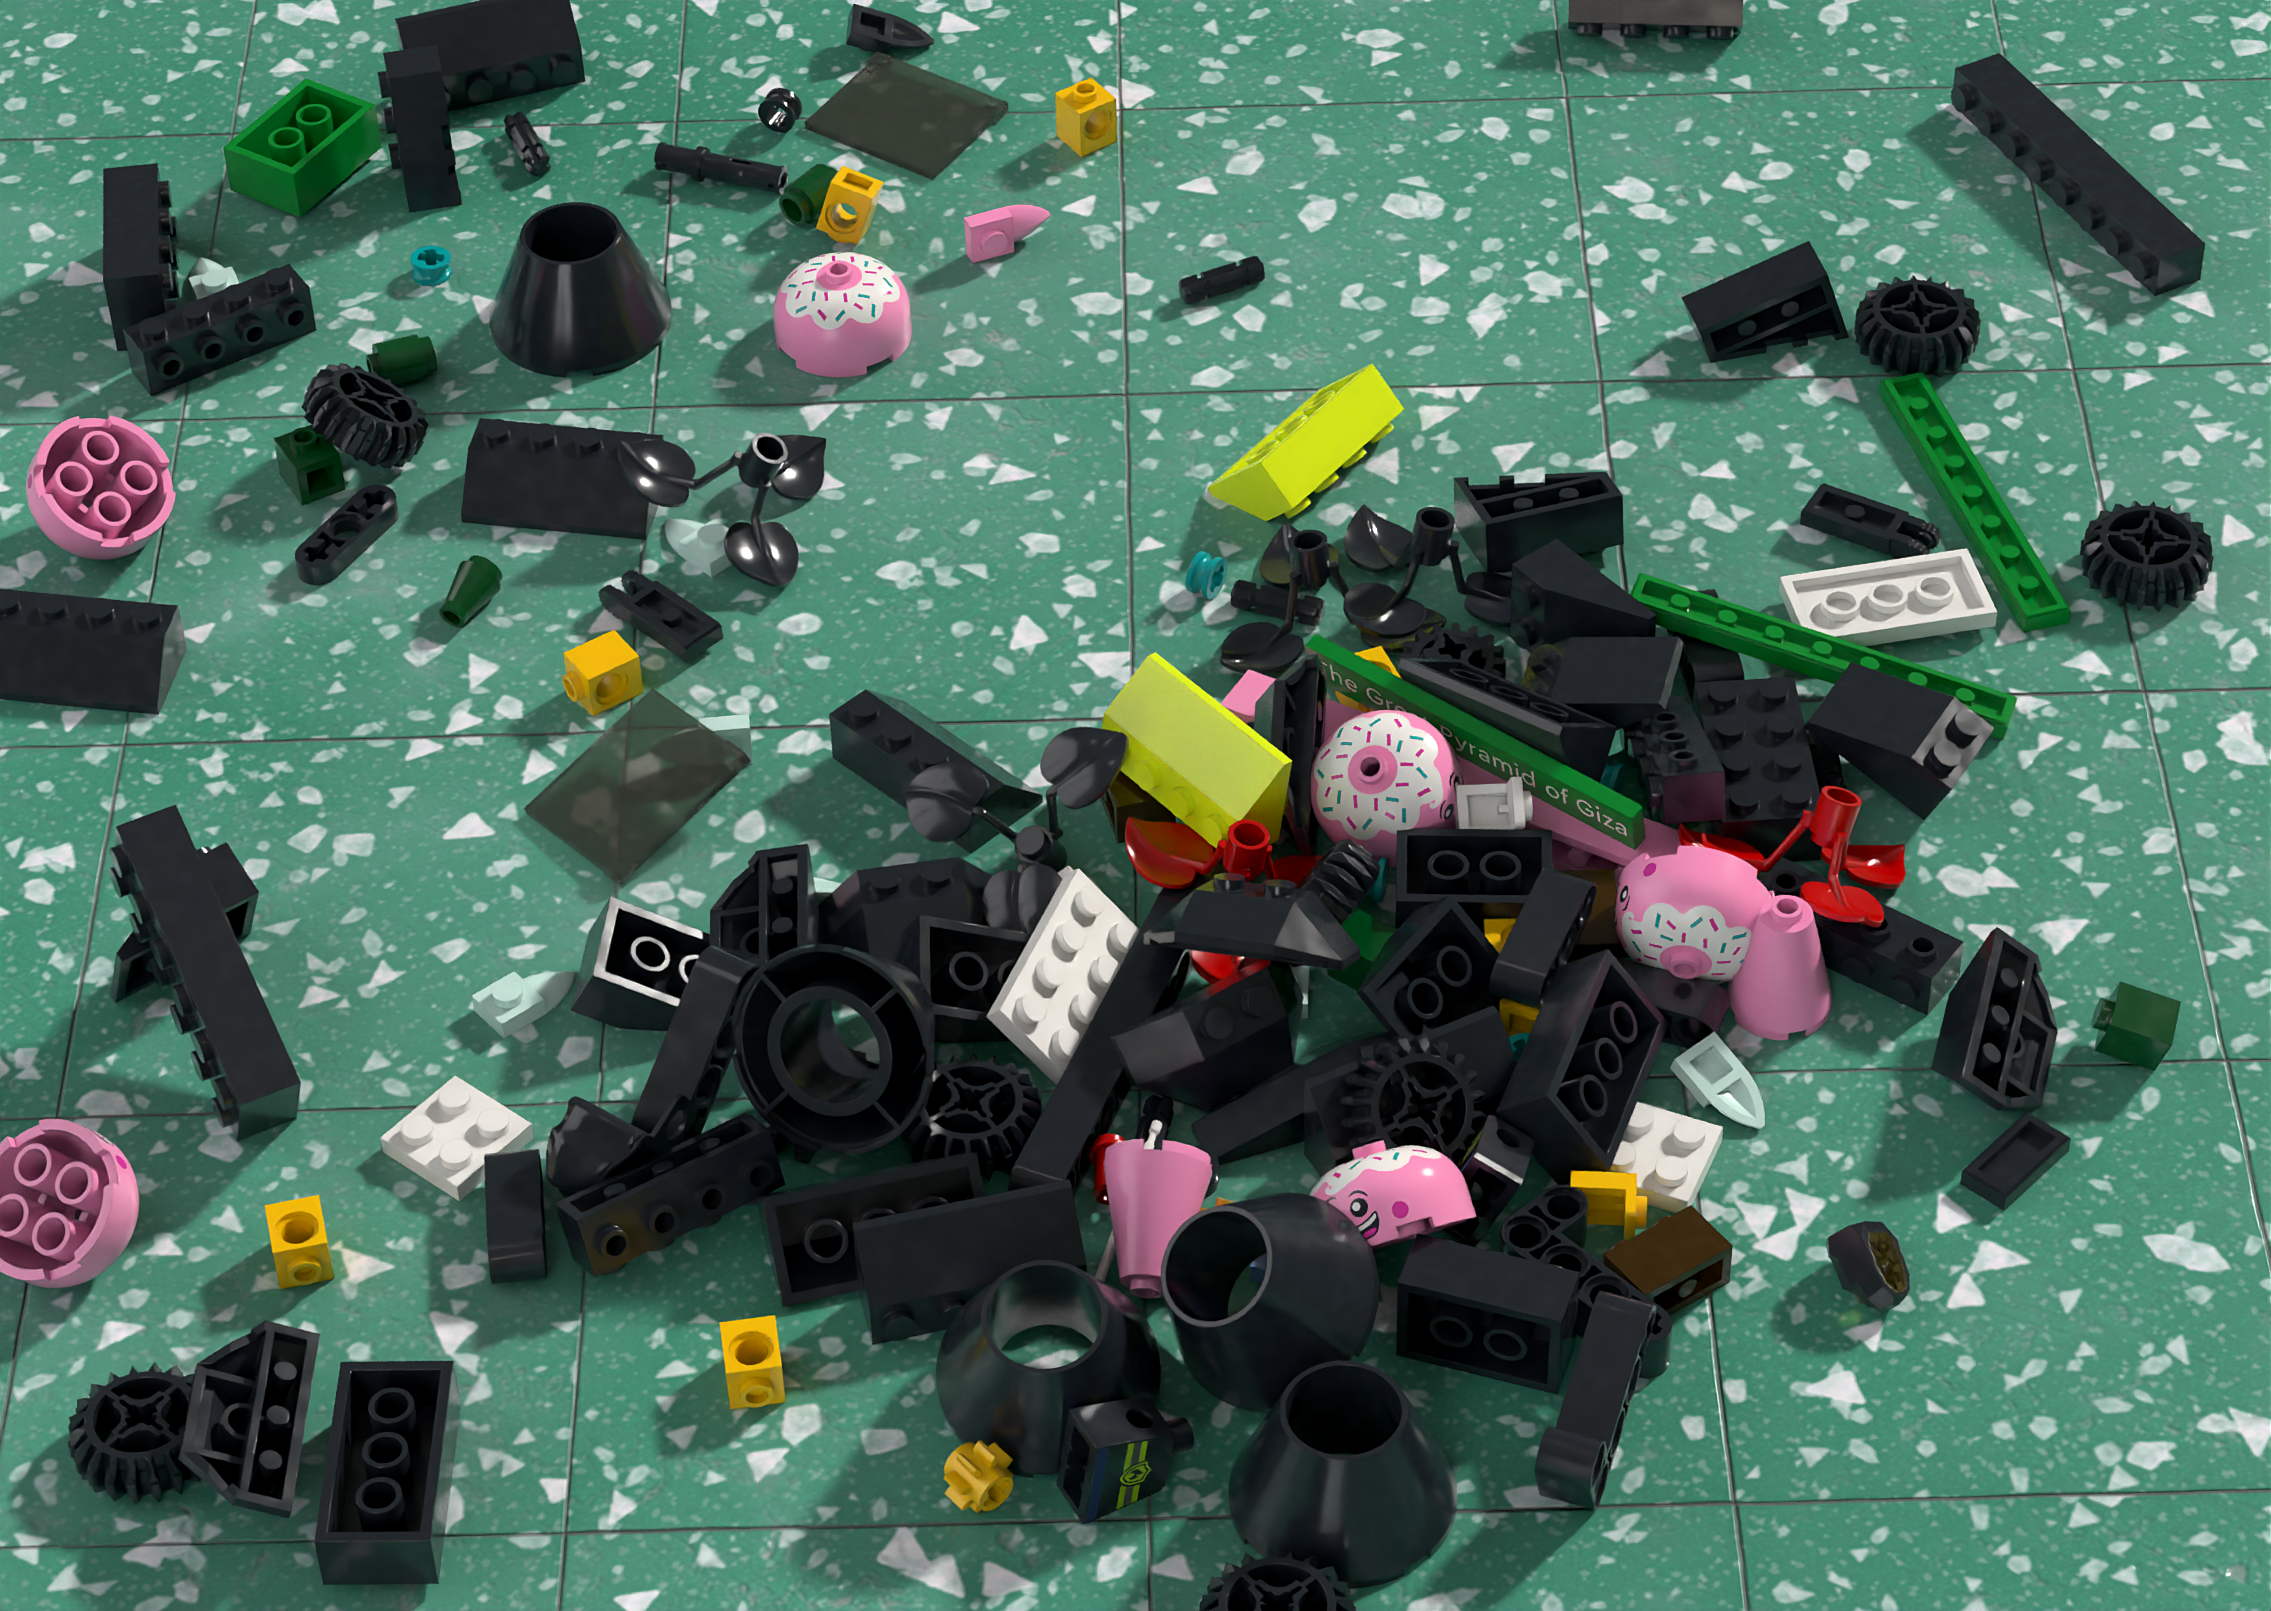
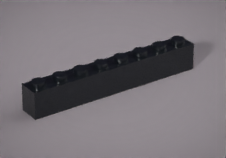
[1951,53,2205,296]

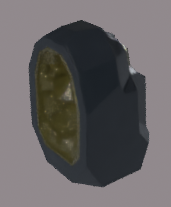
[1826,1221,1910,1311]

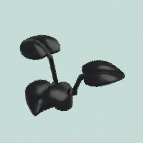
[617,433,826,588]
[1343,504,1512,639]
[1219,523,1447,675]
[904,727,1129,934]

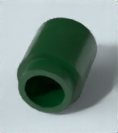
[779,164,838,226]
[366,334,438,386]

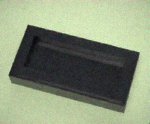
[1960,1112,2071,1211]

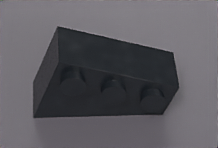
[377,45,462,213]
[1681,241,1849,363]
[1453,472,1624,574]

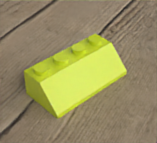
[1207,363,1404,521]
[1102,652,1292,849]

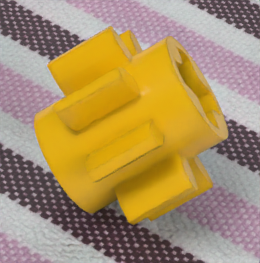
[943,1440,1013,1513]

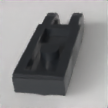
[1800,483,1942,559]
[598,569,723,663]

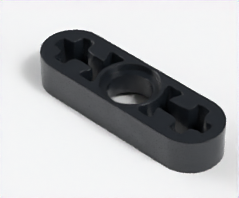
[295,485,399,585]

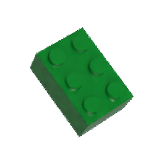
[223,79,382,217]

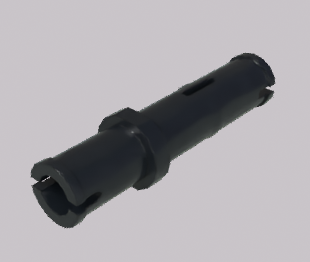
[654,142,788,194]

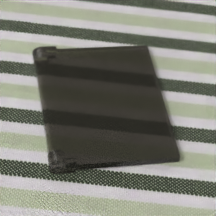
[804,52,1008,180]
[524,688,751,885]

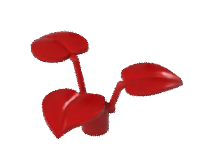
[1678,786,1906,927]
[1125,816,1324,984]

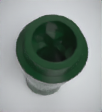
[439,555,502,628]

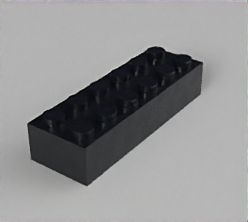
[109,805,301,1141]

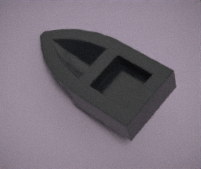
[846,4,934,56]

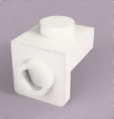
[1455,777,1533,830]

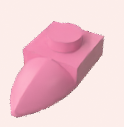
[964,205,1050,264]

